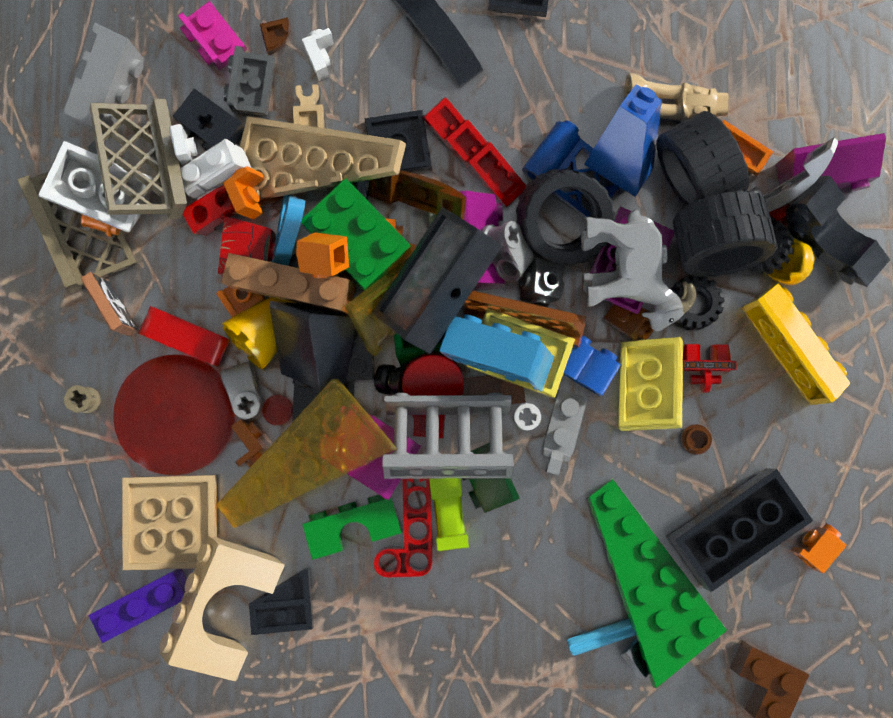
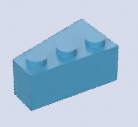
[439,314,554,392]

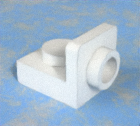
[302,28,334,81]

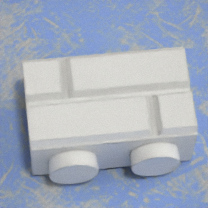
[180,139,251,199]

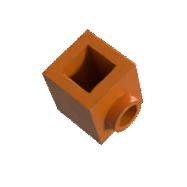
[296,233,349,278]

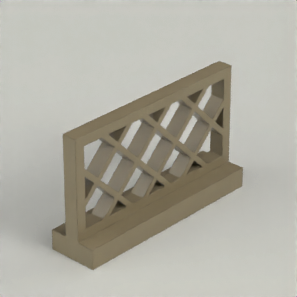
[89,99,187,219]
[17,172,137,294]

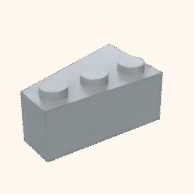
[63,23,144,134]

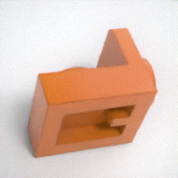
[223,166,264,220]

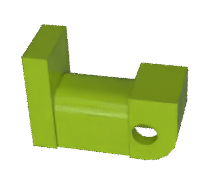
[430,478,469,551]

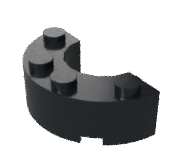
[786,176,890,287]

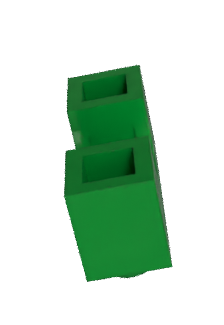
[302,494,403,560]

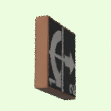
[81,272,139,337]

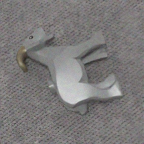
[581,209,696,331]

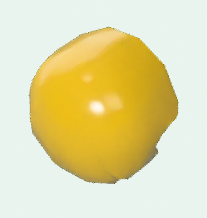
[768,239,815,285]

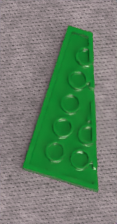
[587,479,727,688]

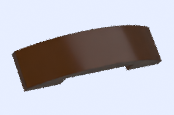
[368,170,466,220]

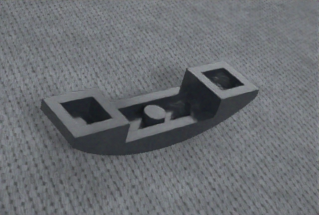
[392,0,483,88]

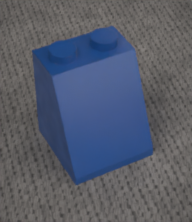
[584,84,662,197]

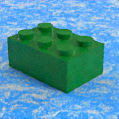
[301,178,412,294]

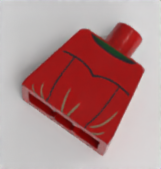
[218,216,276,277]

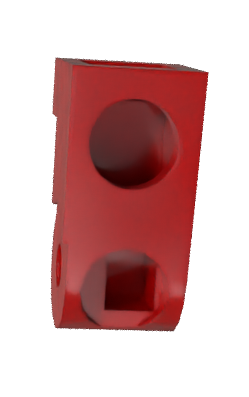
[183,185,236,236]

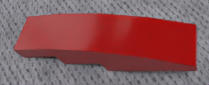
[422,97,526,207]

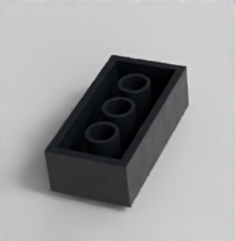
[668,468,813,592]

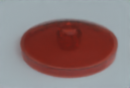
[113,354,236,475]

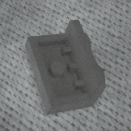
[223,46,276,117]

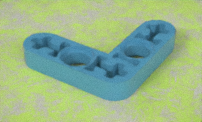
[272,195,305,266]

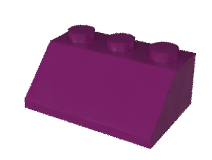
[775,133,886,201]
[460,191,505,291]

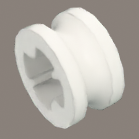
[513,403,541,431]

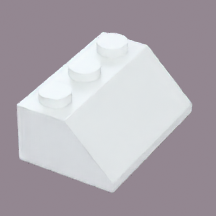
[39,141,153,233]

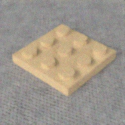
[122,475,217,570]

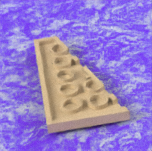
[240,116,406,200]

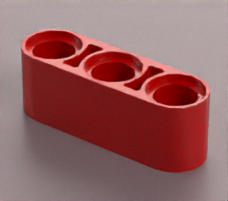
[138,306,230,367]

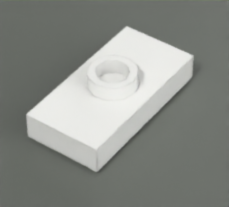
[169,124,198,166]

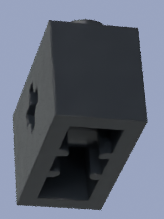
[173,88,245,151]

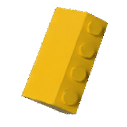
[741,283,850,405]

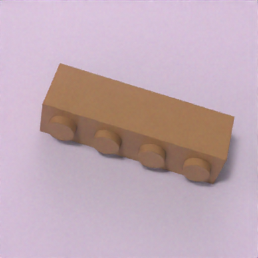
[221,253,356,315]

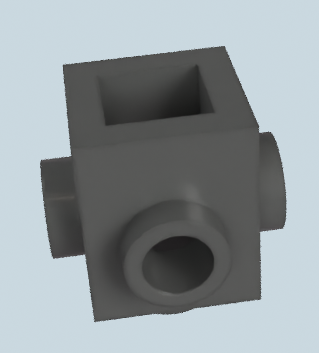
[519,258,565,307]

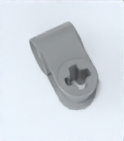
[482,221,534,282]
[221,361,266,421]

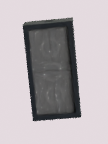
[372,207,502,354]

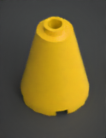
[222,297,295,370]

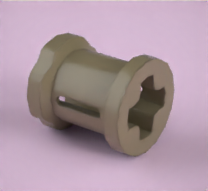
[64,385,101,414]

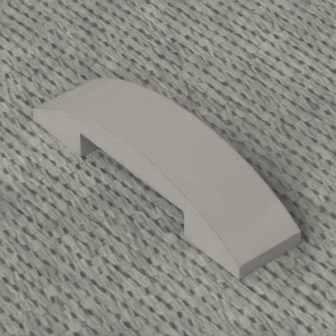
[749,137,838,212]

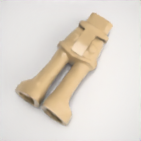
[624,73,729,123]

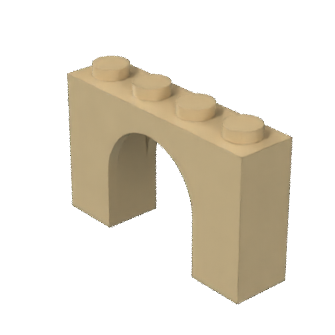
[159,536,285,682]

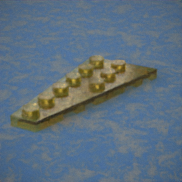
[216,379,397,528]

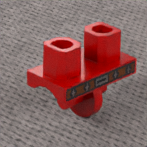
[683,344,737,393]

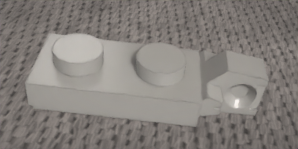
[542,389,588,475]

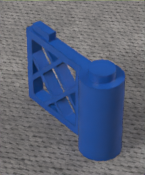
[522,120,619,218]

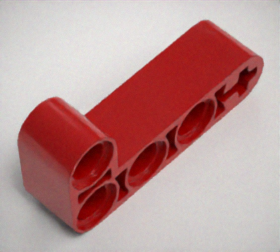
[374,479,433,578]

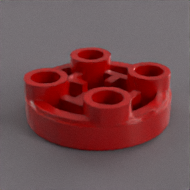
[402,353,464,396]

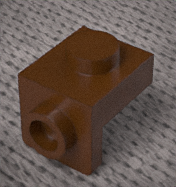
[603,304,654,341]
[231,419,267,468]

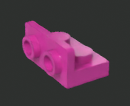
[178,1,247,71]

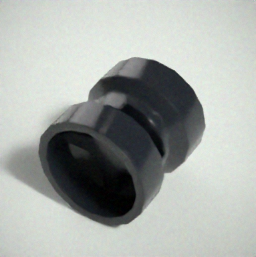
[374,364,406,395]

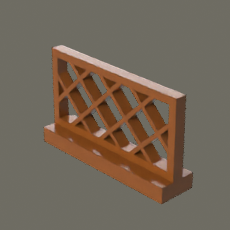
[462,291,587,347]

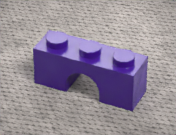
[88,569,187,643]

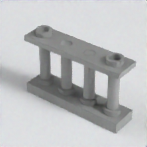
[383,392,514,479]

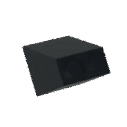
[269,301,358,395]

